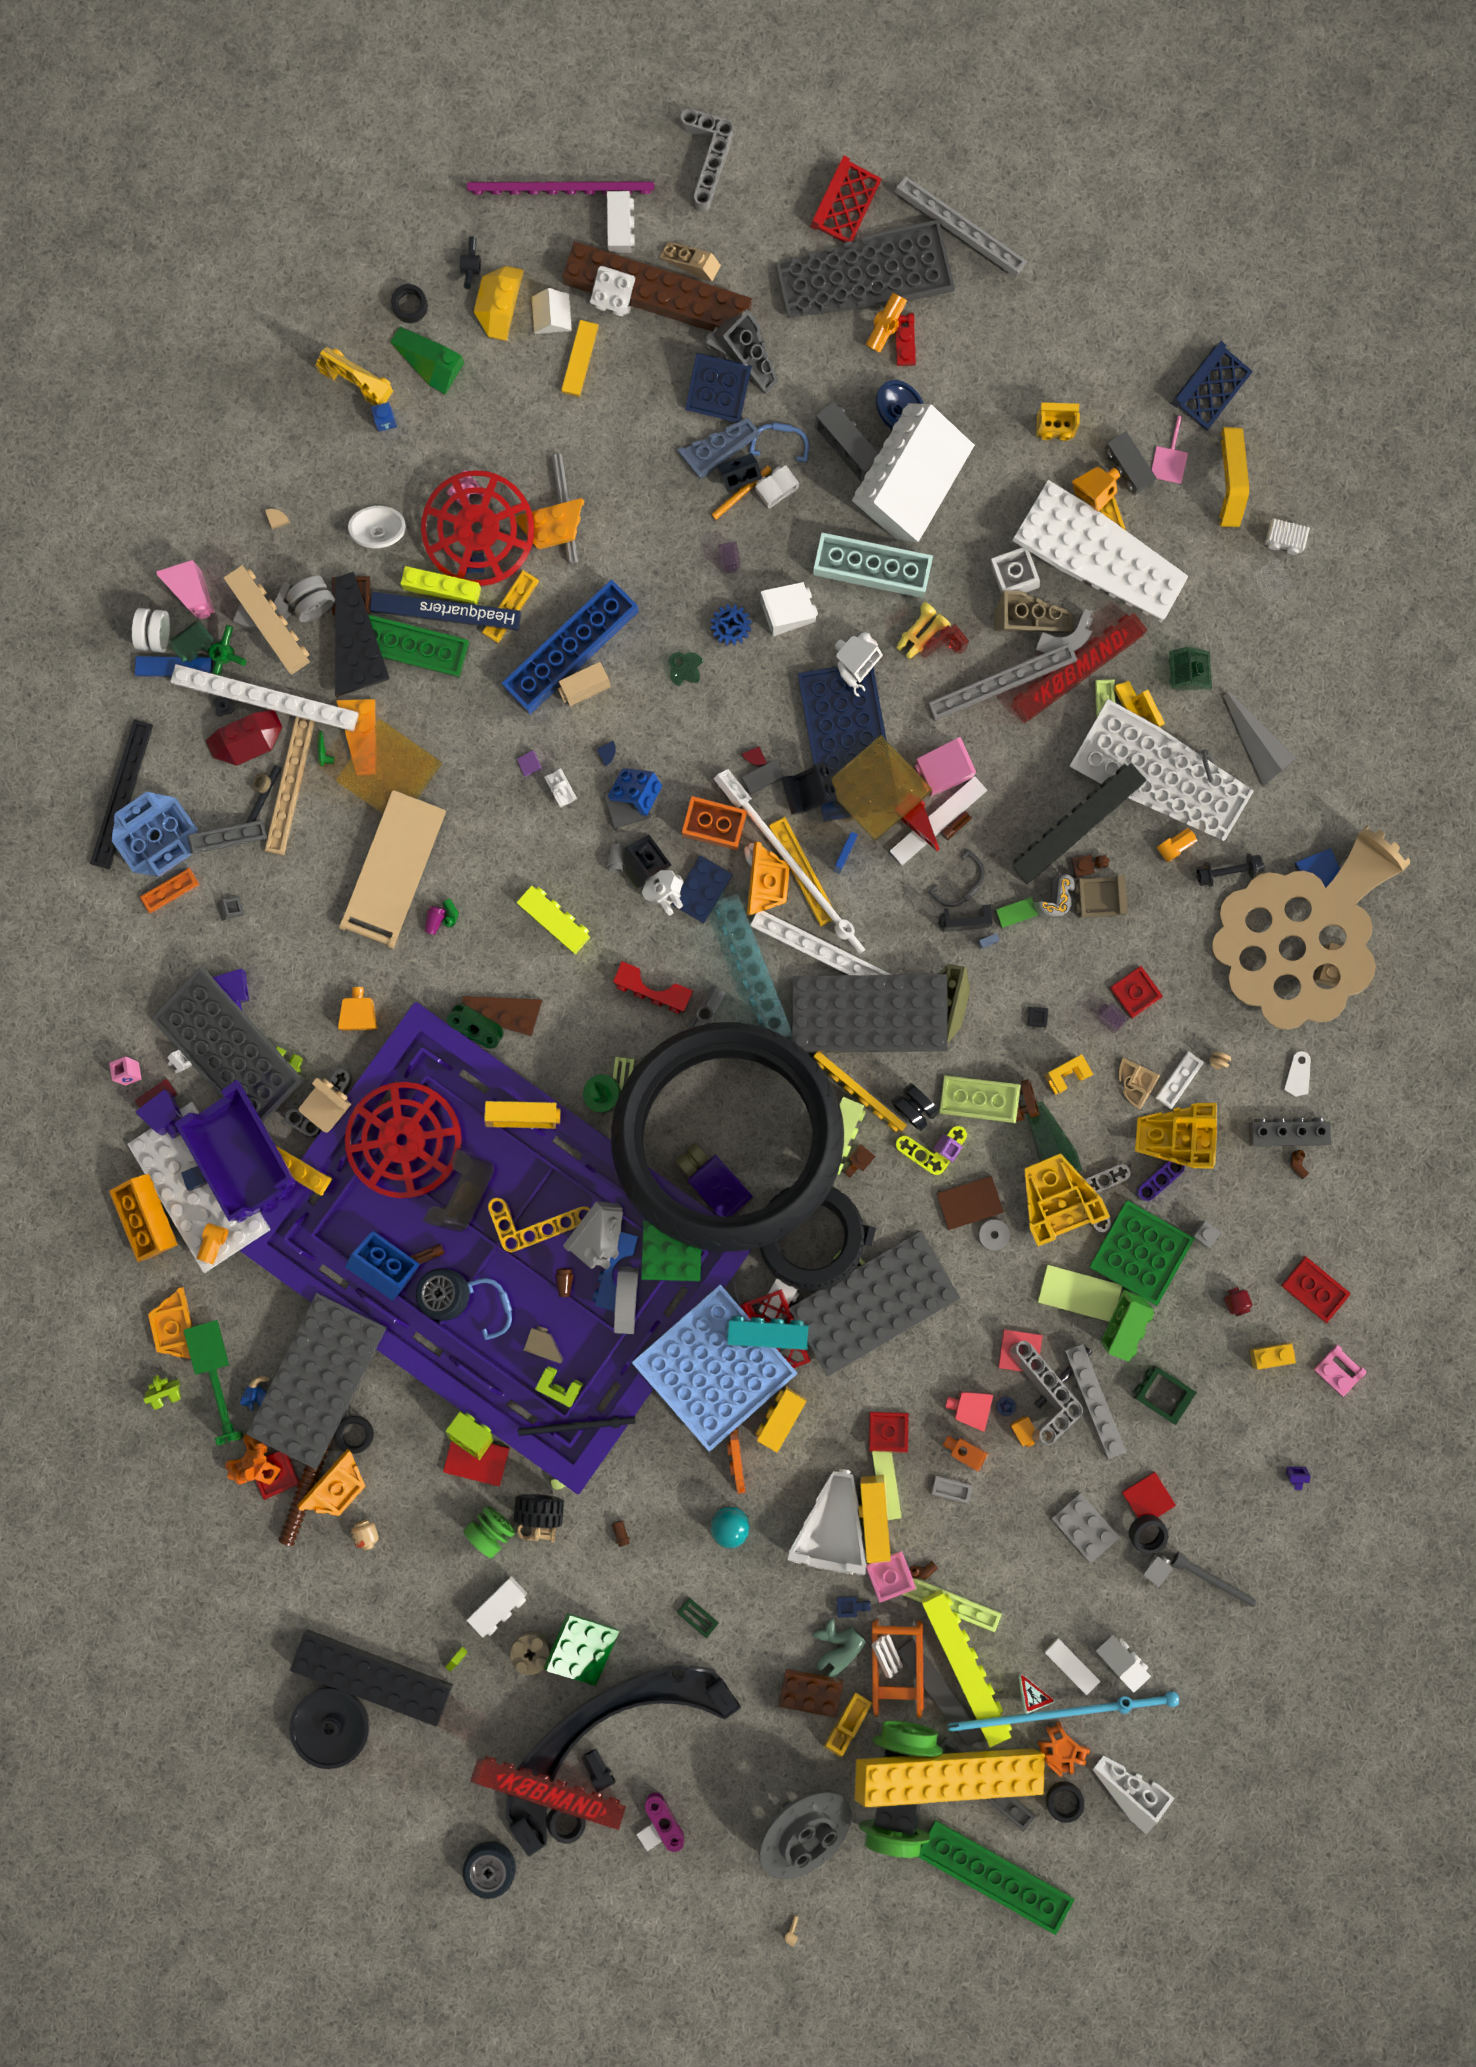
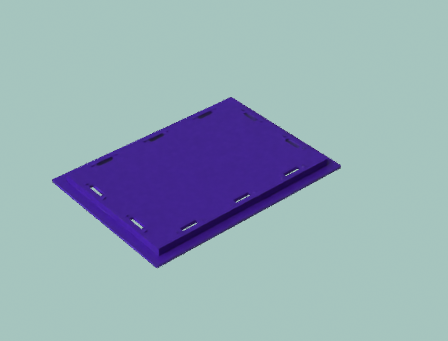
[239,1002,752,1494]

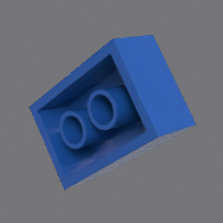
[345,1231,420,1301]

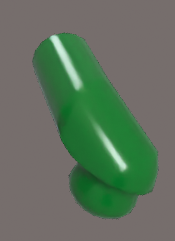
[442,898,459,927]

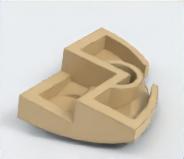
[1119,1057,1160,1109]

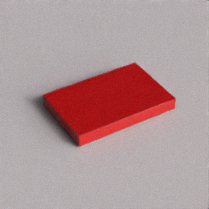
[1281,1256,1351,1323]
[443,1441,510,1487]

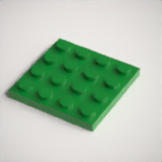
[1089,1200,1195,1306]

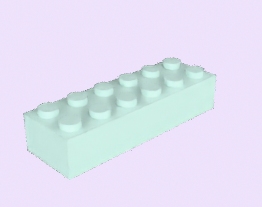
[813,533,933,598]

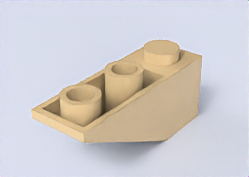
[659,242,721,281]

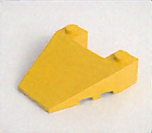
[315,347,393,406]

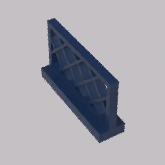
[1170,341,1253,430]

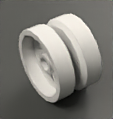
[132,608,170,653]

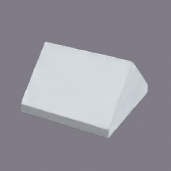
[532,288,572,334]

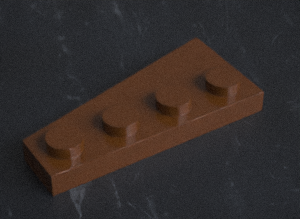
[459,996,543,1036]

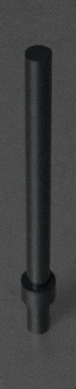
[518,1416,636,1436]

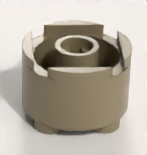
[510,1631,551,1675]

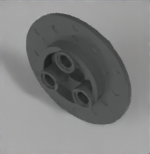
[758,1790,851,1879]

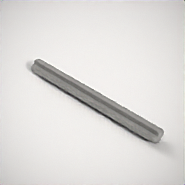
[552,453,578,564]

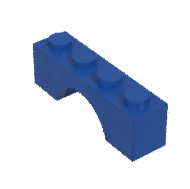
[592,1231,639,1312]

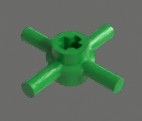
[198,624,247,676]

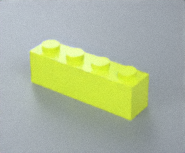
[401,566,481,605]
[517,886,590,955]

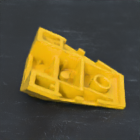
[1135,1103,1217,1168]
[1025,1153,1110,1247]

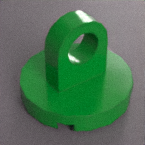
[583,1074,621,1113]

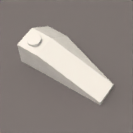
[1093,1756,1175,1835]

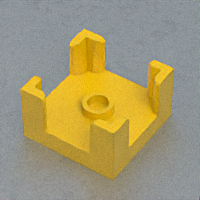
[1044,1054,1094,1095]

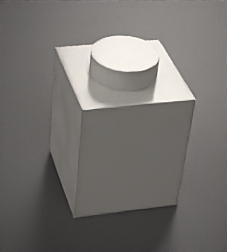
[1190,1221,1221,1248]

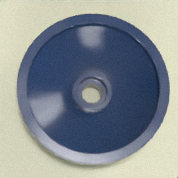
[876,380,924,430]

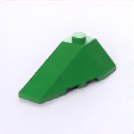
[390,327,464,395]

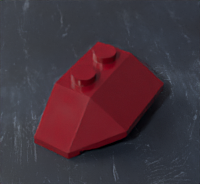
[206,710,282,766]

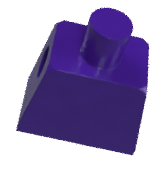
[212,969,249,1011]
[135,1089,183,1139]

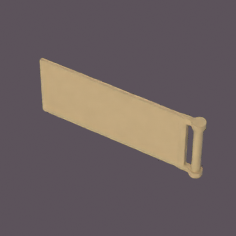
[339,790,446,949]

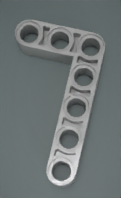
[681,109,733,212]
[1009,1341,1083,1446]

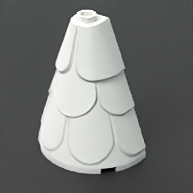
[787,1469,866,1575]

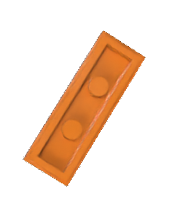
[140,868,200,913]

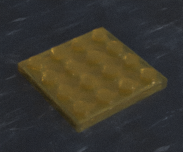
[335,719,442,814]
[831,735,932,841]

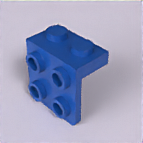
[608,768,662,816]

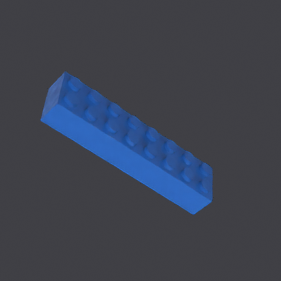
[502,579,639,715]

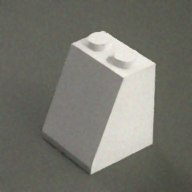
[760,582,818,636]

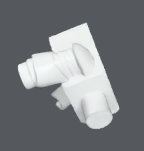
[835,632,883,697]

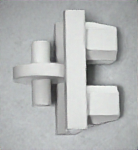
[544,768,577,808]

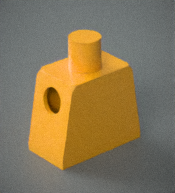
[1072,467,1120,512]
[338,987,378,1031]

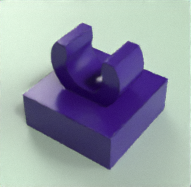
[1286,1466,1310,1490]

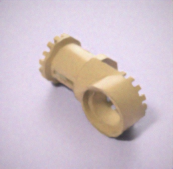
[517,1525,556,1543]

